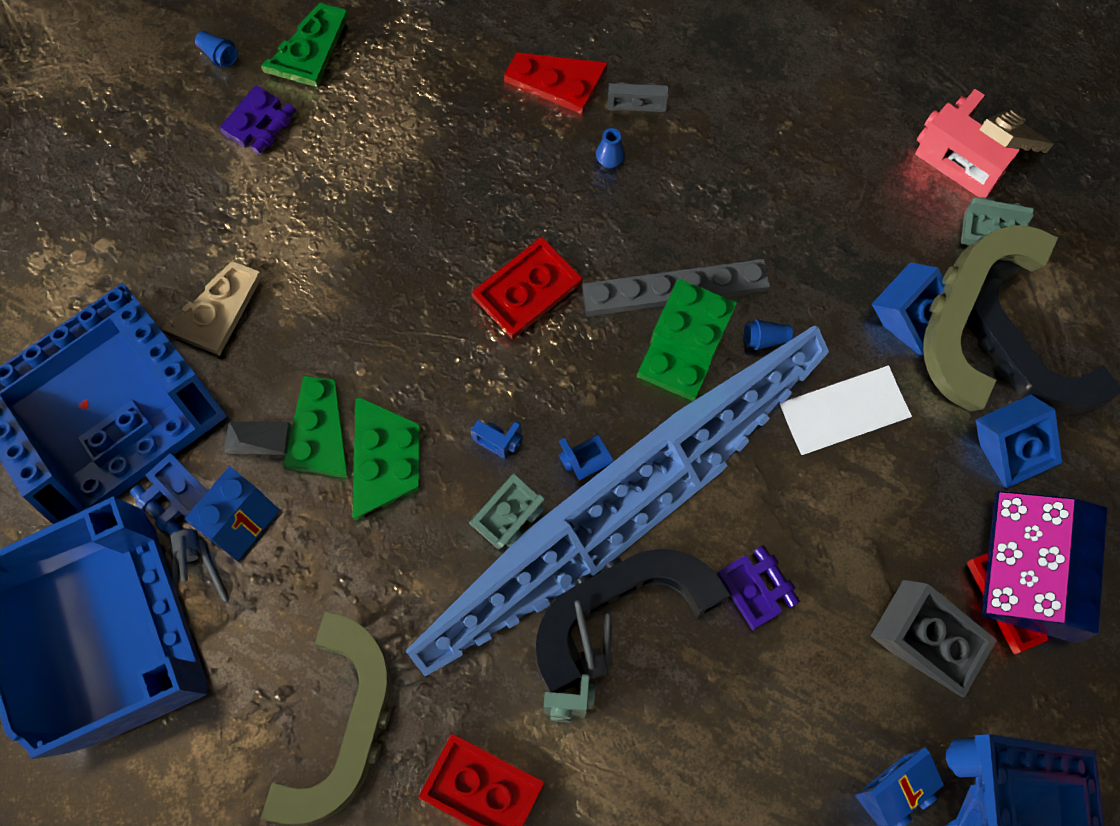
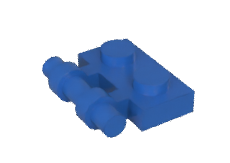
[130,453,207,536]

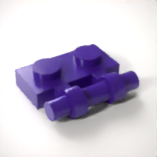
[219,85,296,155]
[717,545,801,631]

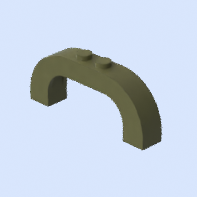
[923,226,1058,411]
[260,611,391,826]

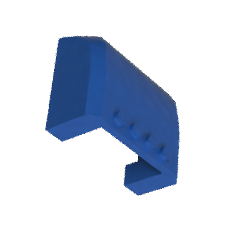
[0,496,207,759]

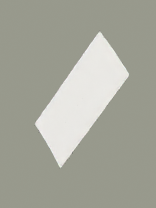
[779,365,912,455]

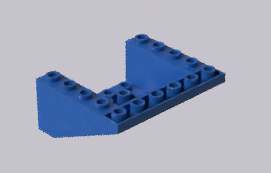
[0,283,227,524]

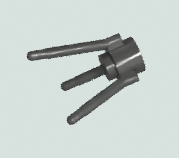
[170,529,229,602]
[567,600,613,679]

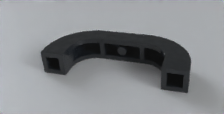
[967,260,1120,416]
[535,549,730,693]

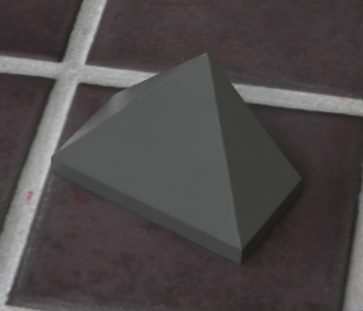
[224,421,291,455]

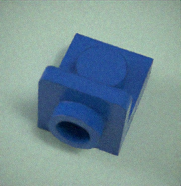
[471,420,524,459]

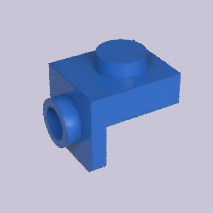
[558,435,613,480]

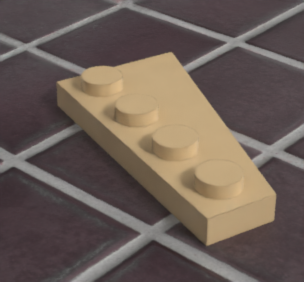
[979,110,1054,153]

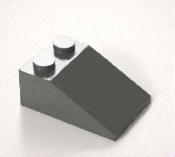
[871,580,997,697]

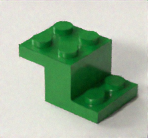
[637,278,737,401]

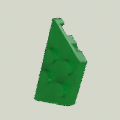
[352,398,420,520]

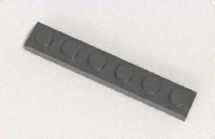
[582,259,770,316]

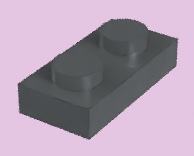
[607,82,668,112]

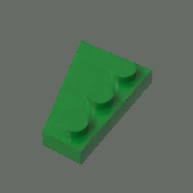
[261,3,348,87]
[283,376,349,479]

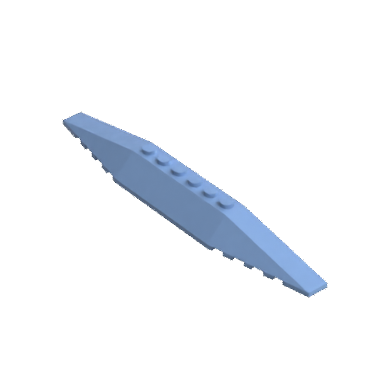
[406,326,829,676]

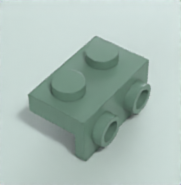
[961,197,1034,245]
[469,473,545,549]
[544,674,595,722]

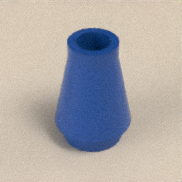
[195,31,238,67]
[596,128,625,168]
[744,319,793,350]

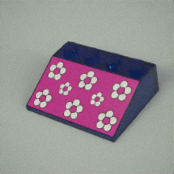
[982,491,1107,643]

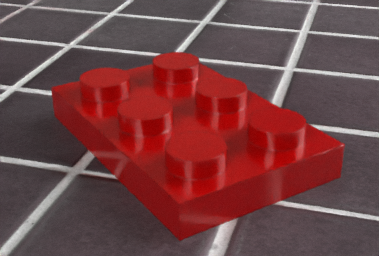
[471,236,582,340]
[418,733,544,826]

